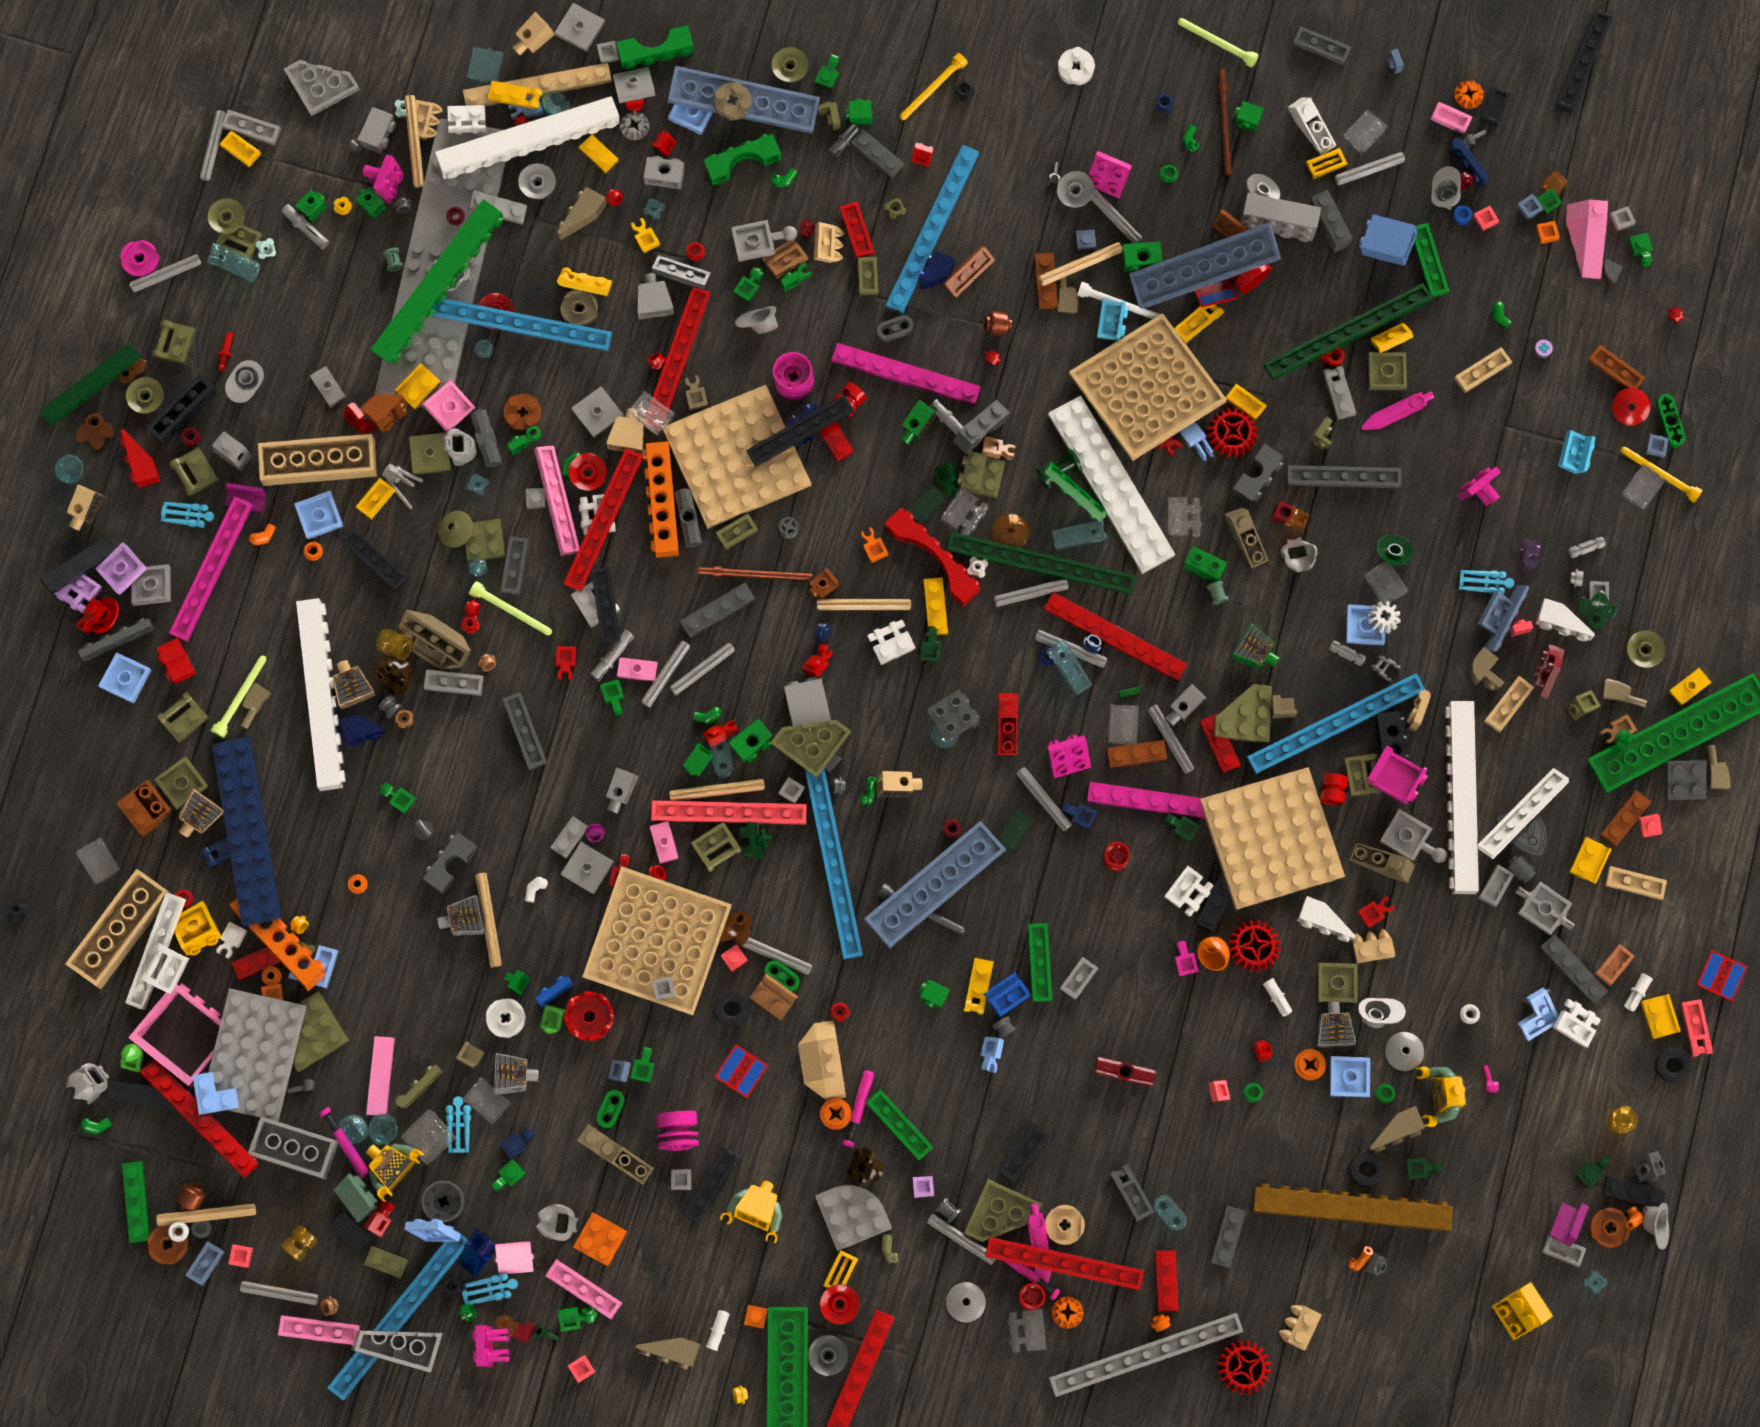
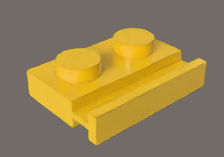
[395,363,441,410]
[1569,837,1611,884]
[1641,994,1681,1039]

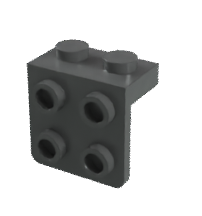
[928,689,980,741]

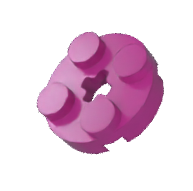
[121,240,160,278]

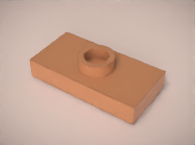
[1595,944,1635,986]

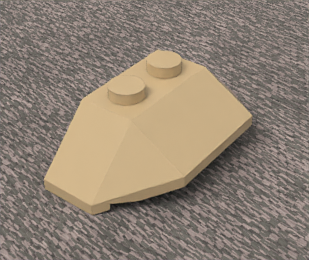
[798,1020,846,1101]

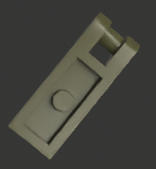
[396,1064,443,1109]

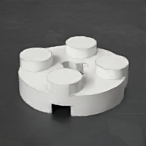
[1058,47,1095,85]
[486,999,526,1038]

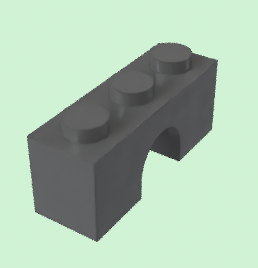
[1309,190,1353,253]
[953,400,1010,454]
[1231,444,1284,505]
[423,832,478,895]

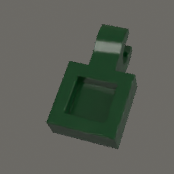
[934,462,958,498]
[919,626,941,661]
[1164,814,1200,843]
[1575,1156,1610,1189]
[1406,1158,1442,1180]

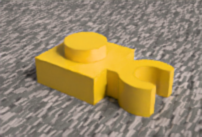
[631,218,660,253]

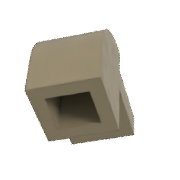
[1469,647,1504,692]

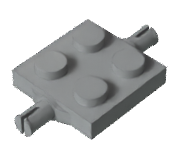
[1515,881,1575,936]

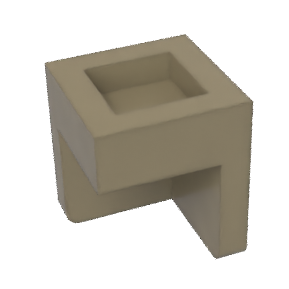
[1271,695,1297,718]
[456,1041,485,1070]

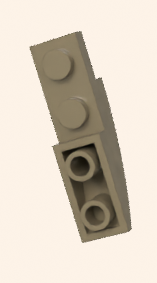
[577,1124,654,1185]

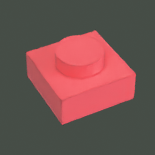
[1473,206,1499,232]
[1510,620,1533,637]
[1639,814,1662,838]
[721,944,748,972]
[1208,1080,1230,1102]
[229,1244,253,1268]
[568,1355,595,1383]

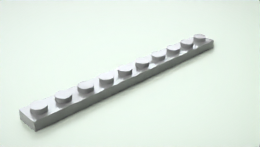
[1049,1313,1244,1397]

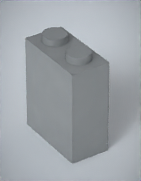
[784,677,831,726]

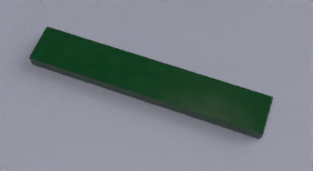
[39,342,142,426]

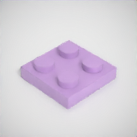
[95,542,147,595]

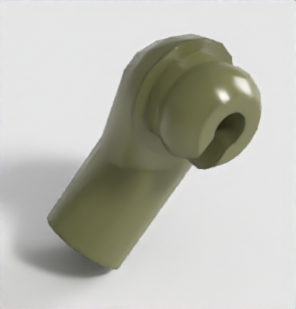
[882,1234,898,1264]

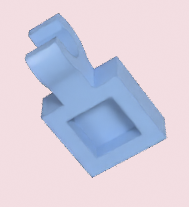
[981,1037,1004,1073]

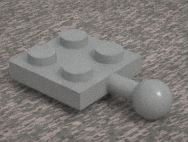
[731,220,797,262]
[1379,809,1447,863]

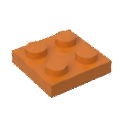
[573,1212,627,1266]

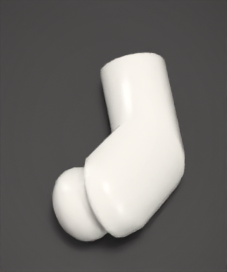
[524,877,548,903]

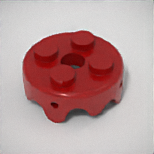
[564,991,614,1041]

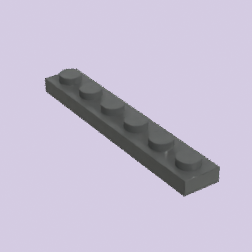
[1287,465,1401,488]

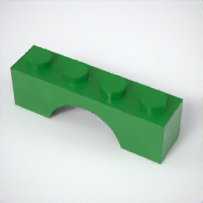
[616,25,694,69]
[704,134,781,186]

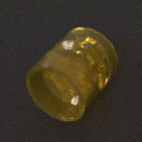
[376,629,413,660]
[1607,1106,1638,1134]
[281,1224,319,1262]

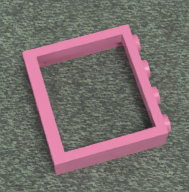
[129,983,221,1088]

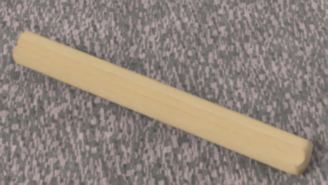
[404,95,424,188]
[1039,242,1123,286]
[817,599,911,610]
[669,779,765,801]
[475,873,502,968]
[156,1204,256,1226]

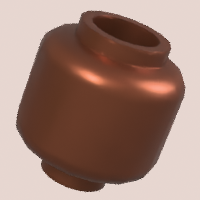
[983,311,1012,336]
[176,1182,206,1211]

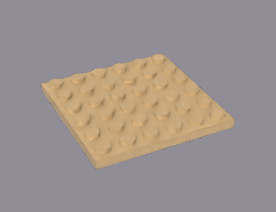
[1069,313,1227,461]
[662,385,811,529]
[1199,767,1345,910]
[582,866,732,1015]

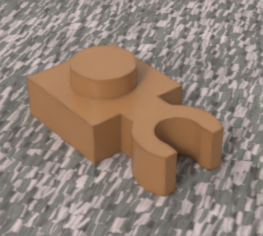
[981,436,1016,460]
[1600,714,1637,744]

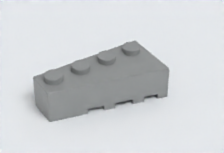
[351,1330,443,1373]

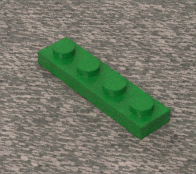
[1414,223,1449,297]
[1044,462,1106,522]
[1028,923,1052,1002]
[866,1089,933,1161]
[122,1161,150,1243]

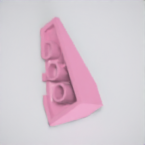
[1566,200,1608,279]

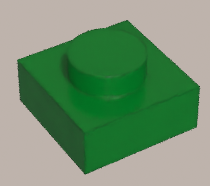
[1537,188,1563,214]

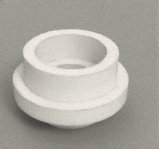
[1460,1004,1480,1024]
[168,1222,189,1242]

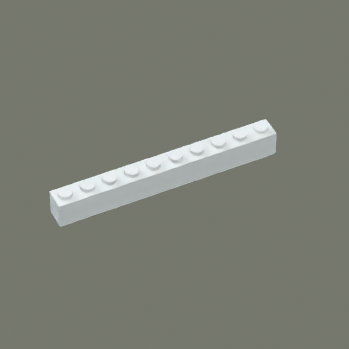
[435,96,619,179]
[296,598,346,791]
[1445,701,1479,894]

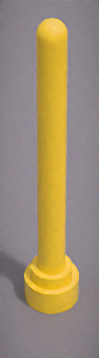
[900,53,968,120]
[1620,447,1703,503]

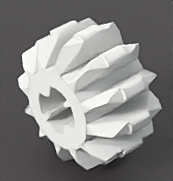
[1368,601,1401,634]

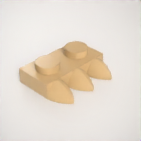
[415,100,443,140]
[814,222,844,263]
[1352,929,1395,964]
[1279,1305,1322,1351]

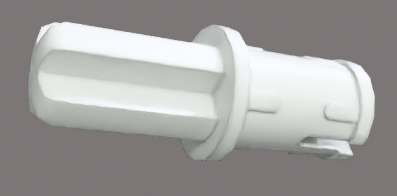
[1624,973,1653,1011]
[1263,978,1292,1017]
[705,1310,729,1351]

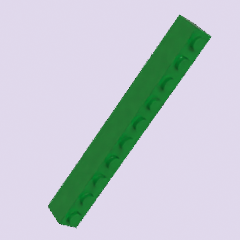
[371,199,503,365]

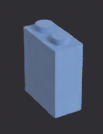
[1359,214,1417,266]

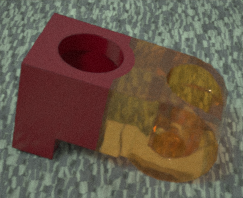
[1270,501,1309,531]
[496,1315,536,1343]

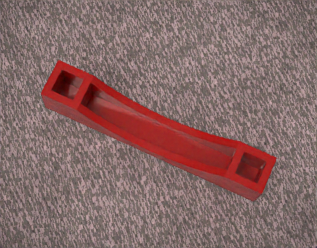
[884,508,980,607]

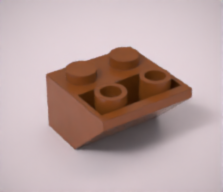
[361,394,409,434]
[117,780,171,837]

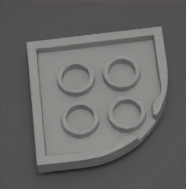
[815,1185,892,1251]

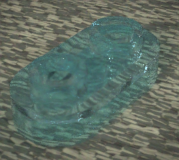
[710,740,733,777]
[1153,1195,1187,1231]

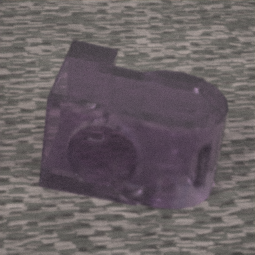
[1519,539,1541,570]

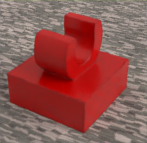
[651,131,677,157]
[911,143,934,167]

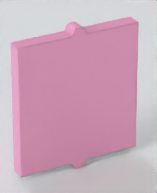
[495,1241,534,1275]

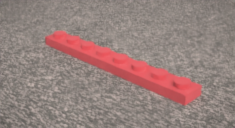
[651,801,807,825]

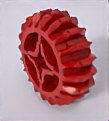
[1207,408,1258,458]
[1228,920,1281,972]
[1217,1340,1271,1395]

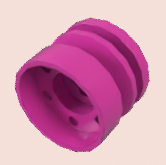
[773,352,814,400]
[656,1111,699,1151]

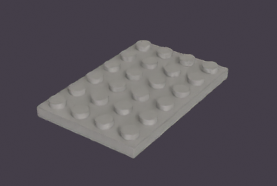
[208,988,307,1122]

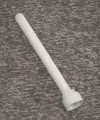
[1077,282,1160,319]

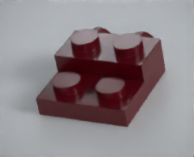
[1533,644,1564,699]

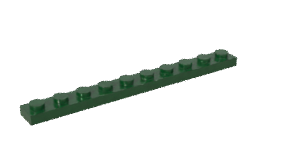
[1263,283,1433,381]
[947,532,1136,595]

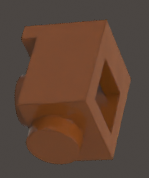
[809,568,839,599]

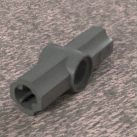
[470,409,502,468]
[675,488,702,548]

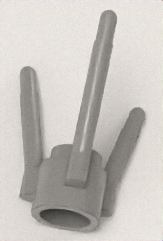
[382,464,423,509]

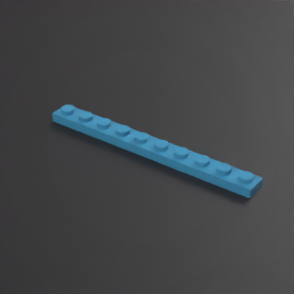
[886,145,979,315]
[432,299,612,351]
[1247,673,1426,775]
[805,769,863,960]
[328,1229,470,1401]

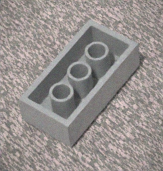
[1240,193,1321,242]
[248,1116,339,1180]

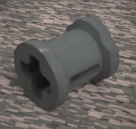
[935,1197,962,1223]

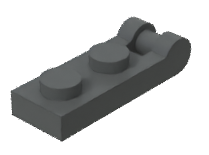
[1110,1164,1154,1222]

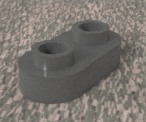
[877,315,913,342]

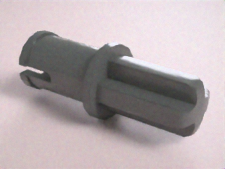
[828,124,859,158]

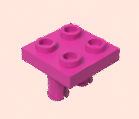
[1088,151,1132,198]
[362,155,403,205]
[1457,467,1501,506]
[1047,735,1091,778]
[472,1325,509,1367]

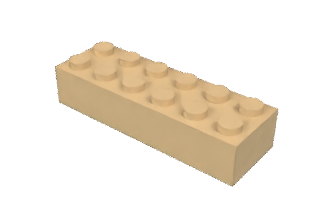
[258,434,377,486]
[65,869,171,989]

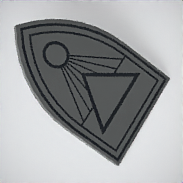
[1496,813,1546,856]

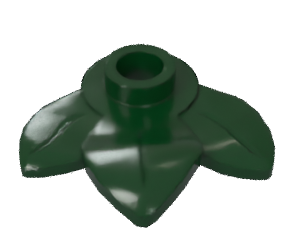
[1579,590,1617,628]

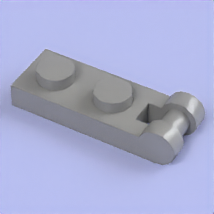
[1323,365,1356,420]

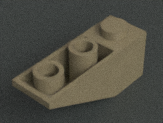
[557,187,606,240]
[1224,507,1269,569]
[1349,843,1415,883]
[1367,1106,1425,1153]
[635,1338,701,1370]

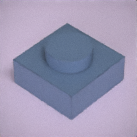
[1387,48,1404,74]
[1517,194,1544,221]
[1076,229,1096,251]
[1645,434,1669,458]
[608,1060,631,1082]

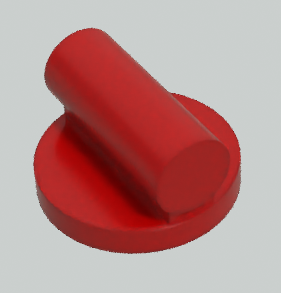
[625,98,644,112]
[1252,1040,1272,1063]

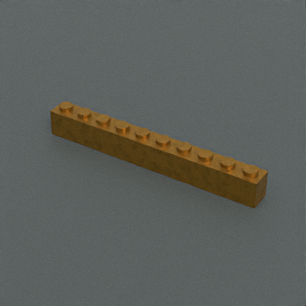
[1252,1184,1453,1232]

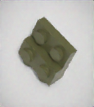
[958,451,1005,498]

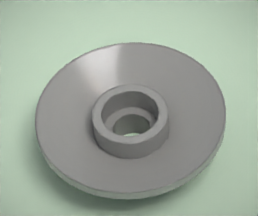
[518,163,556,199]
[1057,171,1094,208]
[1246,174,1280,199]
[1385,1032,1424,1071]
[946,1282,986,1322]

